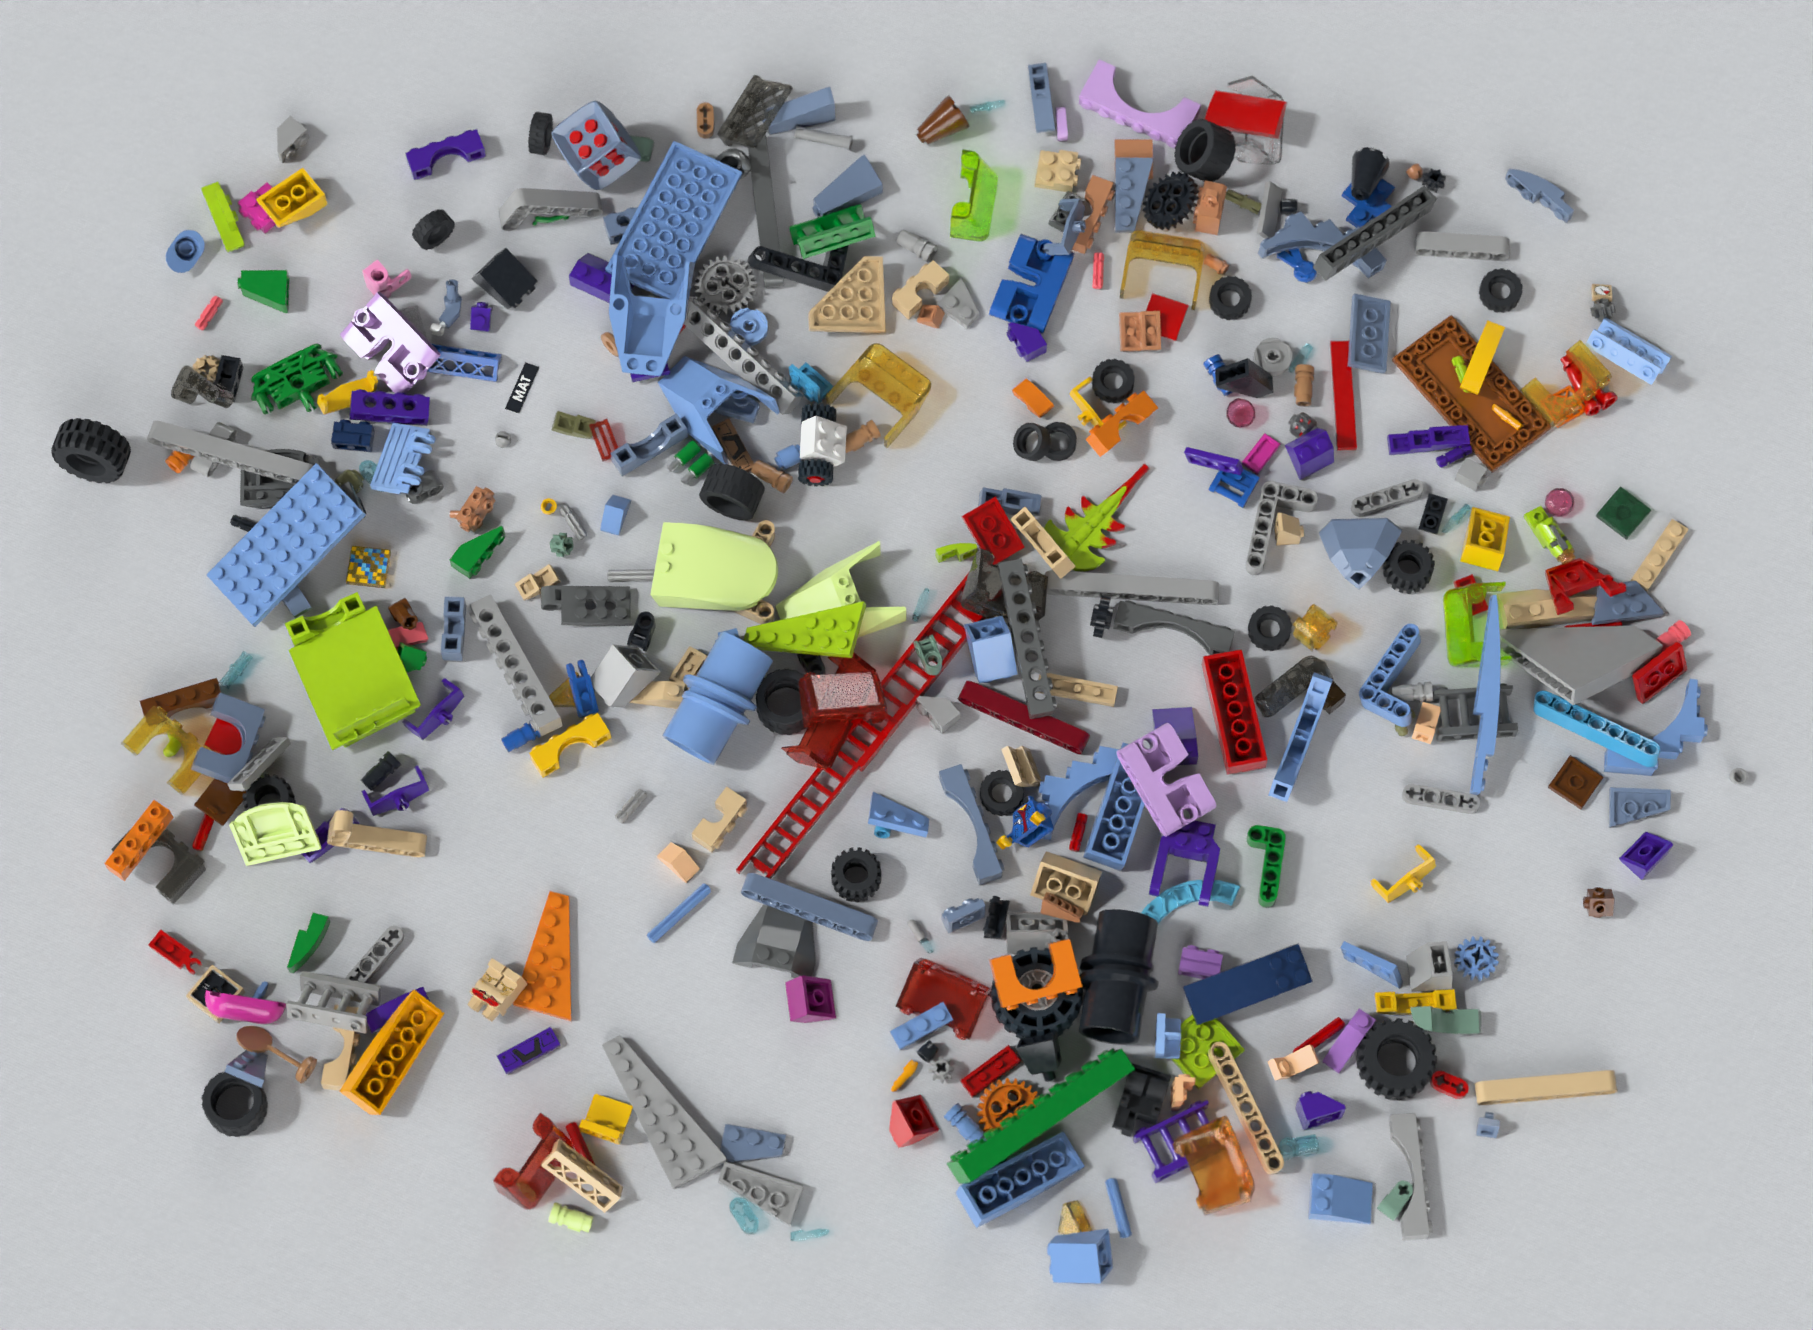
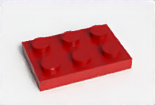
[961,497,1025,567]
[1632,642,1687,704]

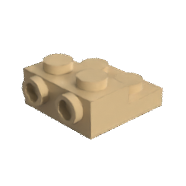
[1035,150,1081,192]

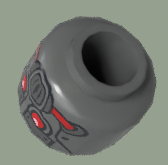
[1288,412,1318,438]

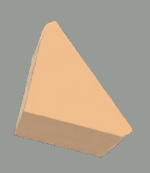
[657,842,700,883]

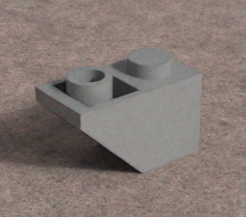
[277,116,309,163]
[916,696,960,733]

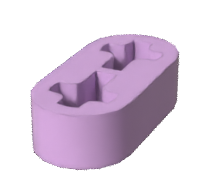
[1055,107,1068,141]

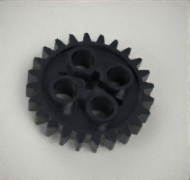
[1142,171,1199,231]

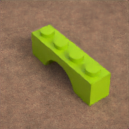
[284,592,366,647]

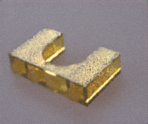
[1521,340,1612,428]
[120,706,212,795]

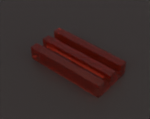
[589,419,618,462]

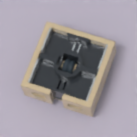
[186,965,246,1024]

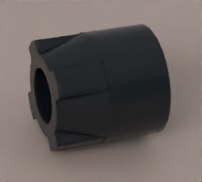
[1280,198,1297,214]
[917,1040,939,1063]

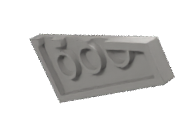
[718,1162,803,1226]

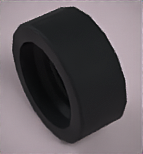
[1045,422,1077,461]
[1013,423,1051,461]

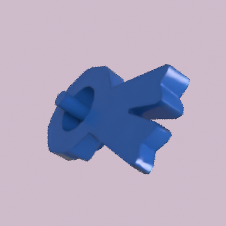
[1277,248,1317,282]

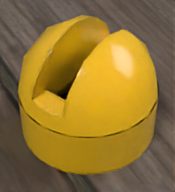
[541,498,557,515]

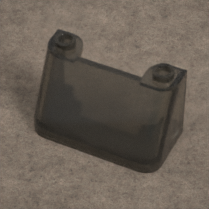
[961,549,1048,627]

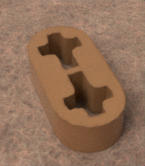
[697,102,714,139]

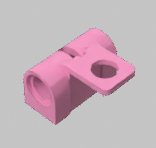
[362,260,411,298]

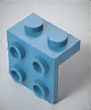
[789,362,834,405]

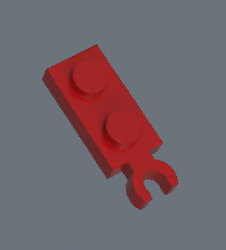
[148,929,202,975]

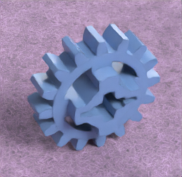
[1454,936,1499,981]

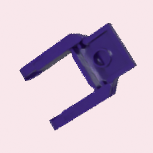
[1149,820,1220,907]

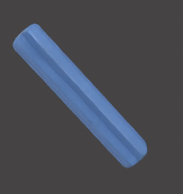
[1105,1178,1132,1238]

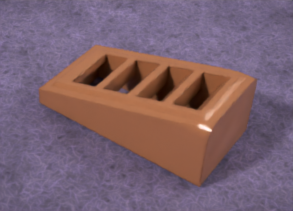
[1040,892,1084,923]

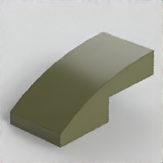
[551,411,596,439]

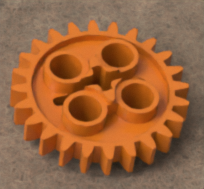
[977,1078,1038,1131]

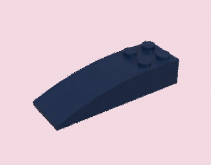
[1183,943,1313,1025]

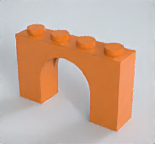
[989,939,1082,1010]

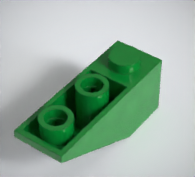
[449,526,505,579]

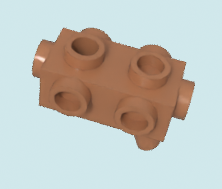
[450,486,496,532]

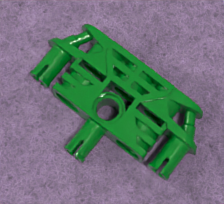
[251,343,343,415]

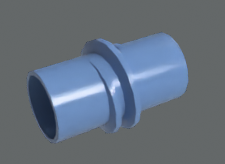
[662,632,773,765]

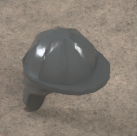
[715,148,751,179]

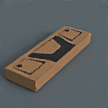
[712,418,754,472]

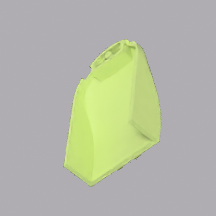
[650,522,778,611]

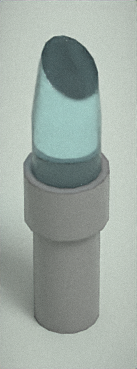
[907,919,934,953]

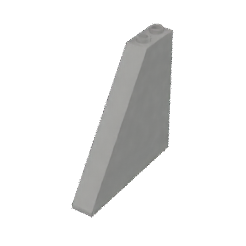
[1500,626,1663,705]

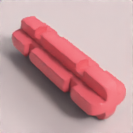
[1093,253,1104,289]
[195,296,223,330]

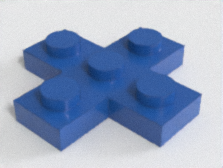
[1342,178,1395,228]

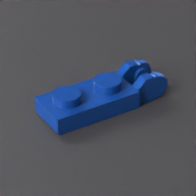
[566,659,599,718]

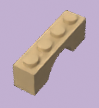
[1011,507,1076,579]
[321,1005,360,1091]

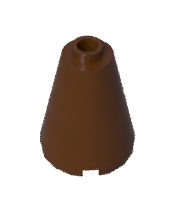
[916,95,970,145]

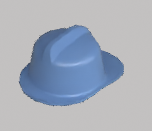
[166,230,205,273]

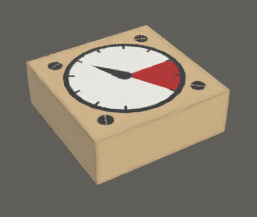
[1591,284,1612,302]

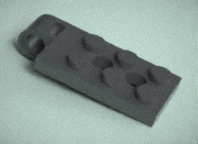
[541,585,631,626]

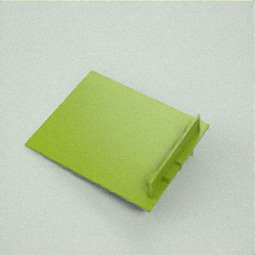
[289,606,421,750]

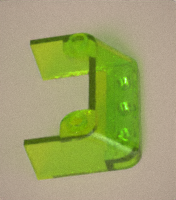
[1443,582,1512,667]

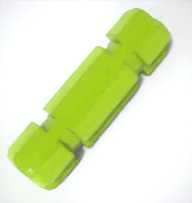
[1452,356,1469,393]

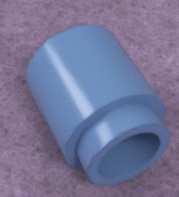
[774,444,801,470]

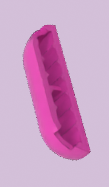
[205,991,286,1024]

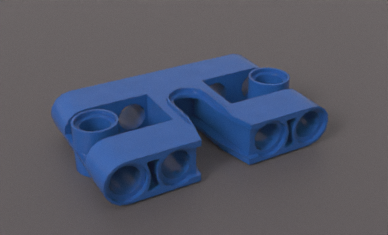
[989,234,1075,334]

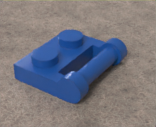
[1209,469,1260,508]

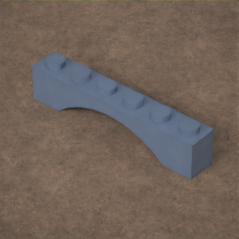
[939,764,1005,885]

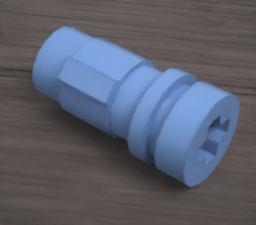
[944,1103,985,1141]

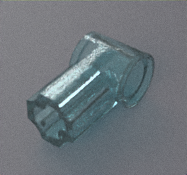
[1278,1134,1319,1160]

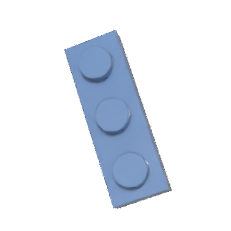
[890,1002,953,1050]

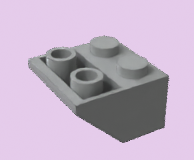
[1406,941,1452,992]

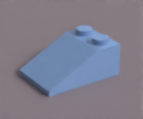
[1308,1173,1373,1224]

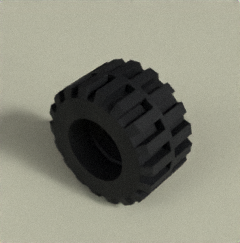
[1383,540,1435,594]
[243,774,296,811]
[831,847,881,902]

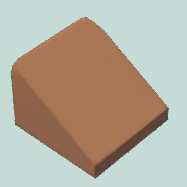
[917,305,945,328]

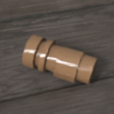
[1294,364,1314,407]
[845,420,881,453]
[751,459,793,493]

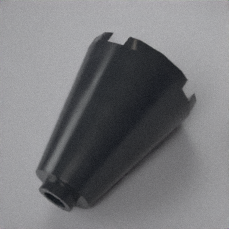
[1351,147,1390,201]

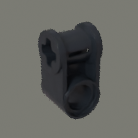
[627,611,656,652]
[796,653,826,684]

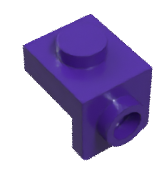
[470,302,493,331]

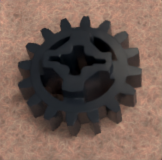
[1090,595,1114,638]

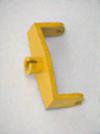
[317,370,378,415]
[1069,377,1127,431]
[1370,844,1436,903]

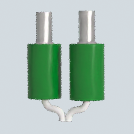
[667,440,715,485]

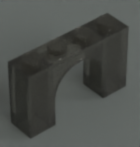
[111,829,206,905]

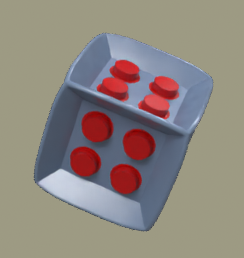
[552,101,641,190]

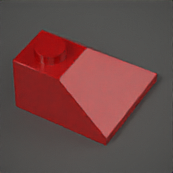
[889,1094,939,1148]

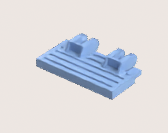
[370,423,436,494]

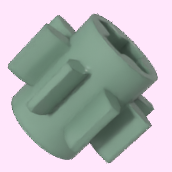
[549,533,574,557]

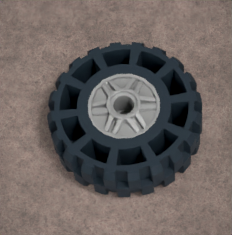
[991,947,1083,1038]

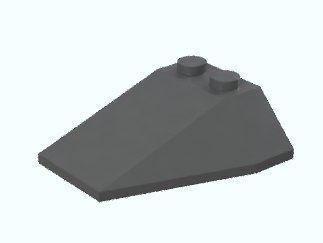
[732,904,816,978]

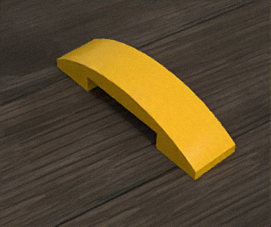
[1374,989,1457,1015]

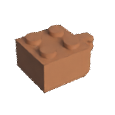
[1193,181,1227,235]

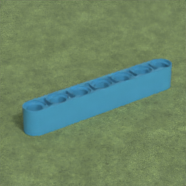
[1533,691,1660,767]

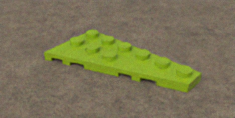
[743,601,866,658]

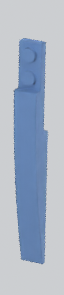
[1470,595,1500,795]

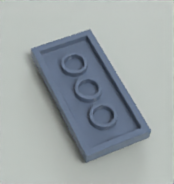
[1348,294,1391,374]

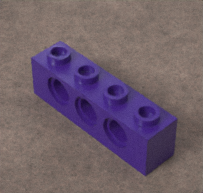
[350,389,430,426]

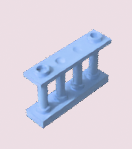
[1585,317,1672,385]

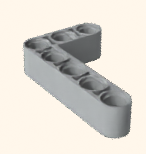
[499,188,603,231]
[1246,481,1318,575]

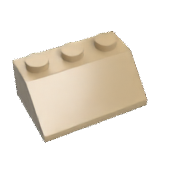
[1030,851,1103,916]

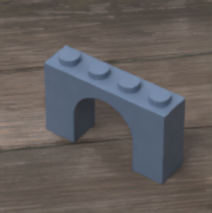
[191,692,266,783]

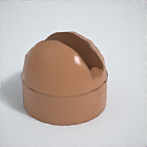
[1406,164,1423,180]

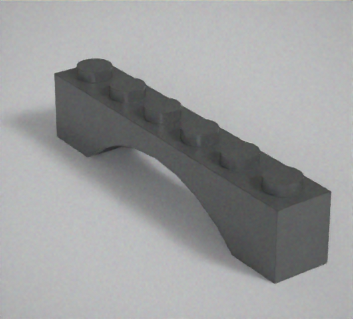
[1113,600,1235,655]

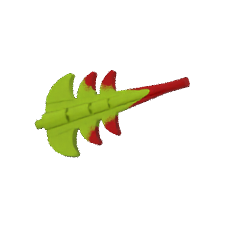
[1044,464,1149,572]

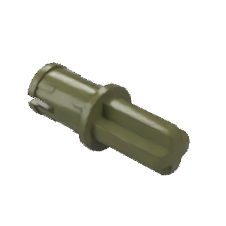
[1225,189,1262,215]

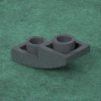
[1048,191,1085,233]

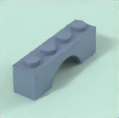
[611,413,688,477]

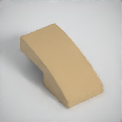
[515,564,561,601]

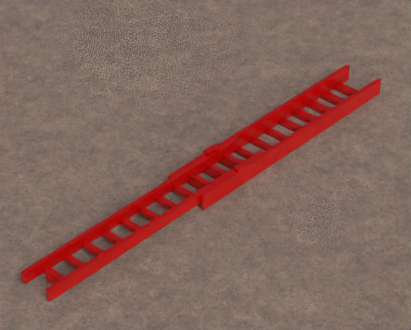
[736,567,1003,879]

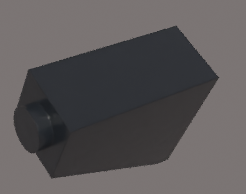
[1215,358,1274,398]

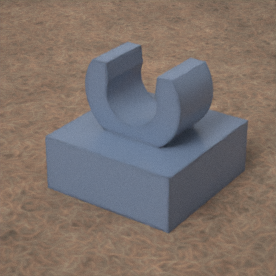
[1476,1112,1500,1138]

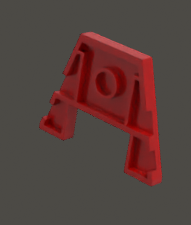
[1545,558,1626,615]

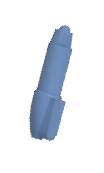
[252,981,268,999]

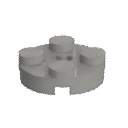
[1253,338,1292,376]

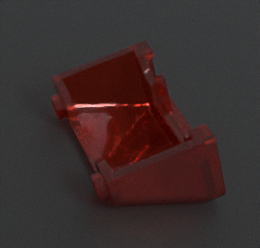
[799,669,888,727]
[895,958,992,1040]
[493,1112,574,1210]

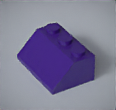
[569,253,634,303]

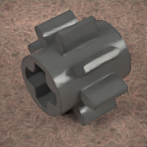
[1590,298,1616,322]

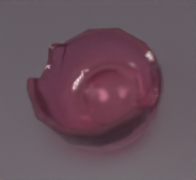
[1226,398,1256,428]
[1545,488,1575,517]

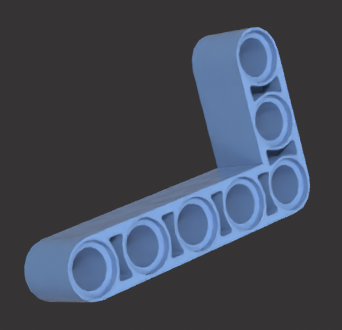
[1359,624,1421,727]

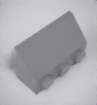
[1006,912,1068,955]

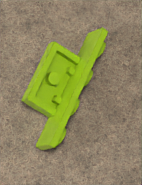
[201,182,245,252]

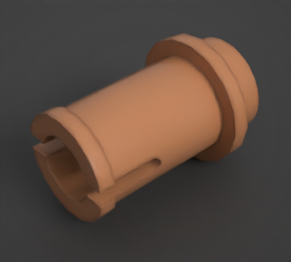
[1203,253,1229,275]

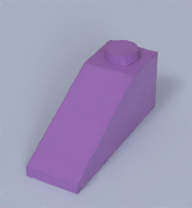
[1322,1008,1376,1074]

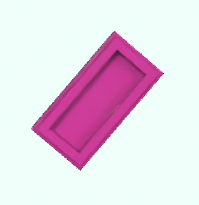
[1242,433,1280,475]

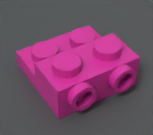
[238,182,276,233]

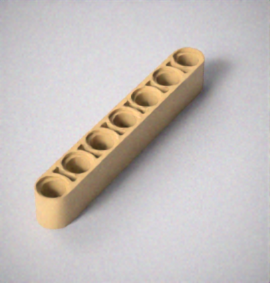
[1208,1042,1284,1174]
[1475,1070,1617,1105]

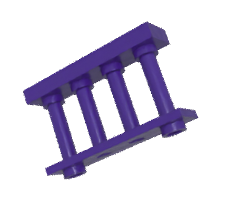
[1133,1100,1230,1183]

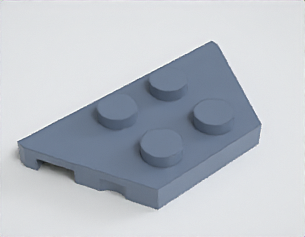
[1592,581,1664,625]

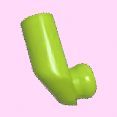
[163,728,182,758]

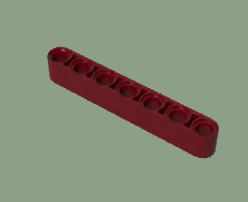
[957,681,1090,755]

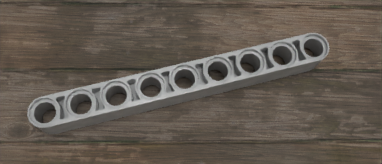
[147,420,314,485]
[1044,570,1219,605]

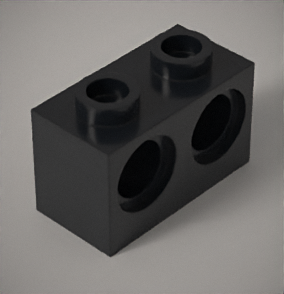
[213,355,244,402]

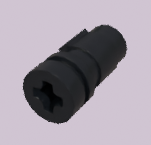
[361,751,401,791]

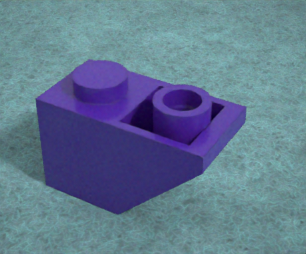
[1006,322,1047,362]

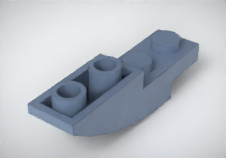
[1028,63,1055,133]
[1505,169,1574,223]

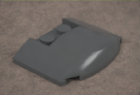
[240,449,319,508]

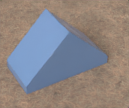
[600,495,631,536]

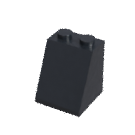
[471,248,538,309]

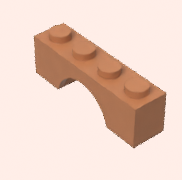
[1072,175,1115,254]

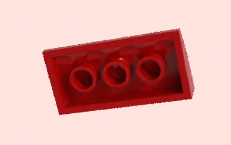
[1205,90,1287,139]

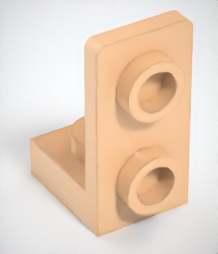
[1412,702,1441,744]
[1268,1045,1319,1080]

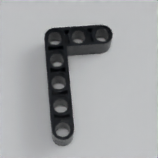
[748,245,849,292]

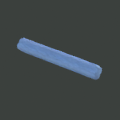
[647,883,711,943]

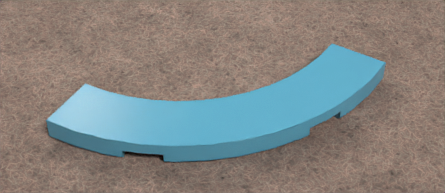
[1141,880,1240,924]

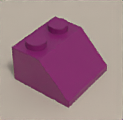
[785,976,836,1023]

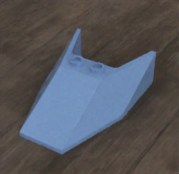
[609,255,695,376]
[658,356,780,464]

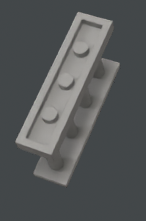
[287,971,381,1034]

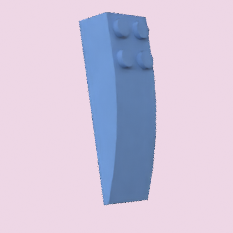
[1083,742,1145,871]
[955,1132,1085,1228]

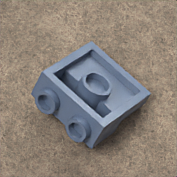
[941,898,986,934]

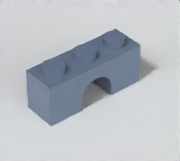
[441,597,467,661]

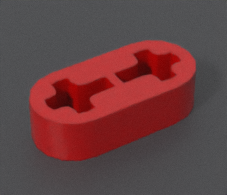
[1430,1071,1469,1099]

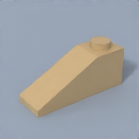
[629,681,686,709]

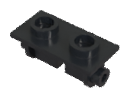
[983,896,1010,939]

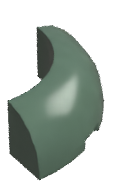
[1411,1006,1482,1034]

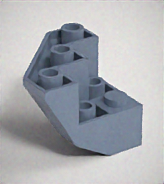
[1319,518,1402,590]

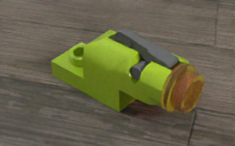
[1524,506,1576,565]

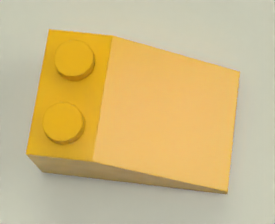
[256,168,328,228]
[1460,507,1510,571]

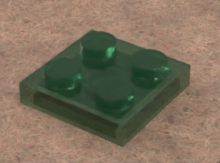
[1596,486,1651,540]

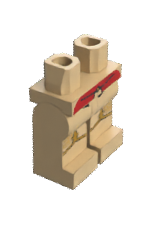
[467,958,528,1022]

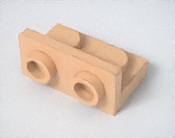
[1170,1074,1196,1111]

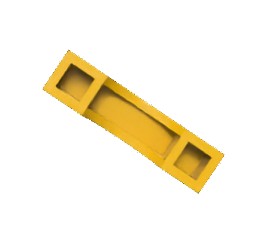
[529,713,611,778]

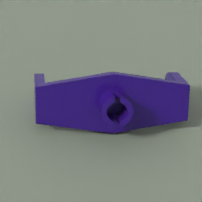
[402,678,465,740]
[361,765,429,816]

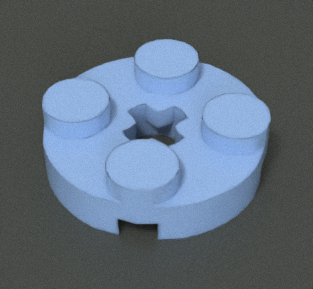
[730,308,768,346]

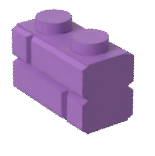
[1178,945,1223,979]

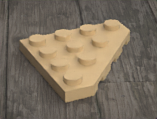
[808,256,886,333]

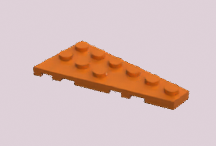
[513,891,572,1022]

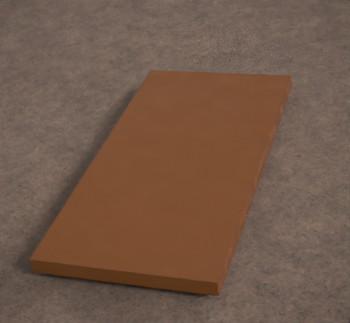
[1392,315,1552,473]

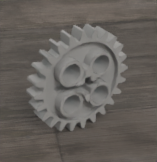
[694,255,757,316]

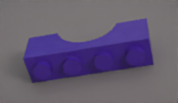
[405,129,486,180]

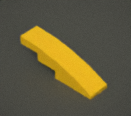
[1460,320,1505,395]

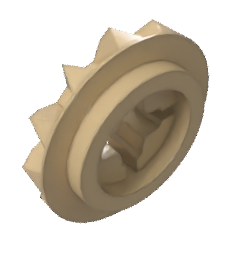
[192,355,220,384]

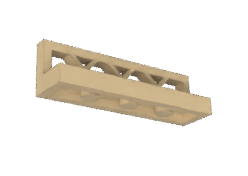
[541,1139,623,1213]

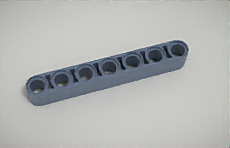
[741,873,878,941]

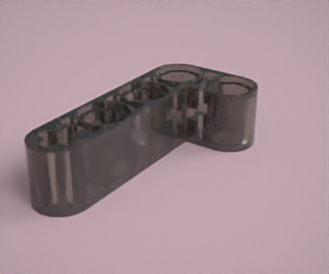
[171,365,234,408]
[1254,656,1334,718]

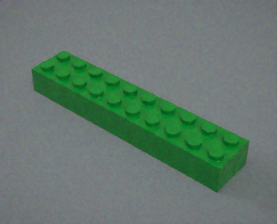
[946,1048,1135,1184]

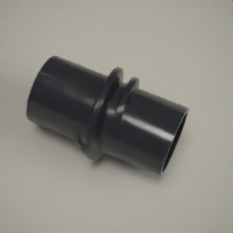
[1079,909,1159,1045]

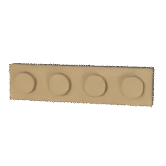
[1631,519,1689,591]
[1036,673,1118,707]

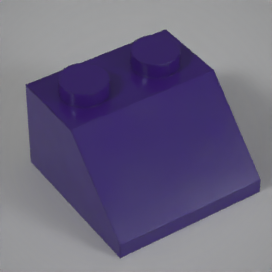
[1285,428,1334,480]
[1295,1091,1346,1131]

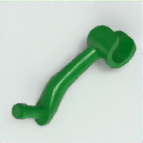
[532,215,570,226]

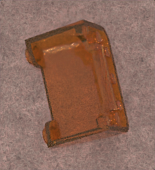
[1173,1115,1255,1215]

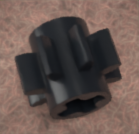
[1422,168,1446,193]

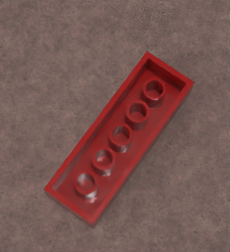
[1201,649,1268,775]

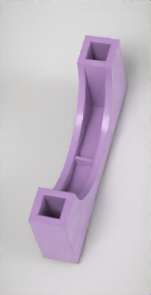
[1079,60,1201,148]

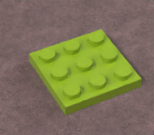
[1171,1014,1245,1090]

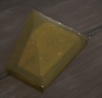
[548,672,579,707]
[1058,1200,1093,1235]

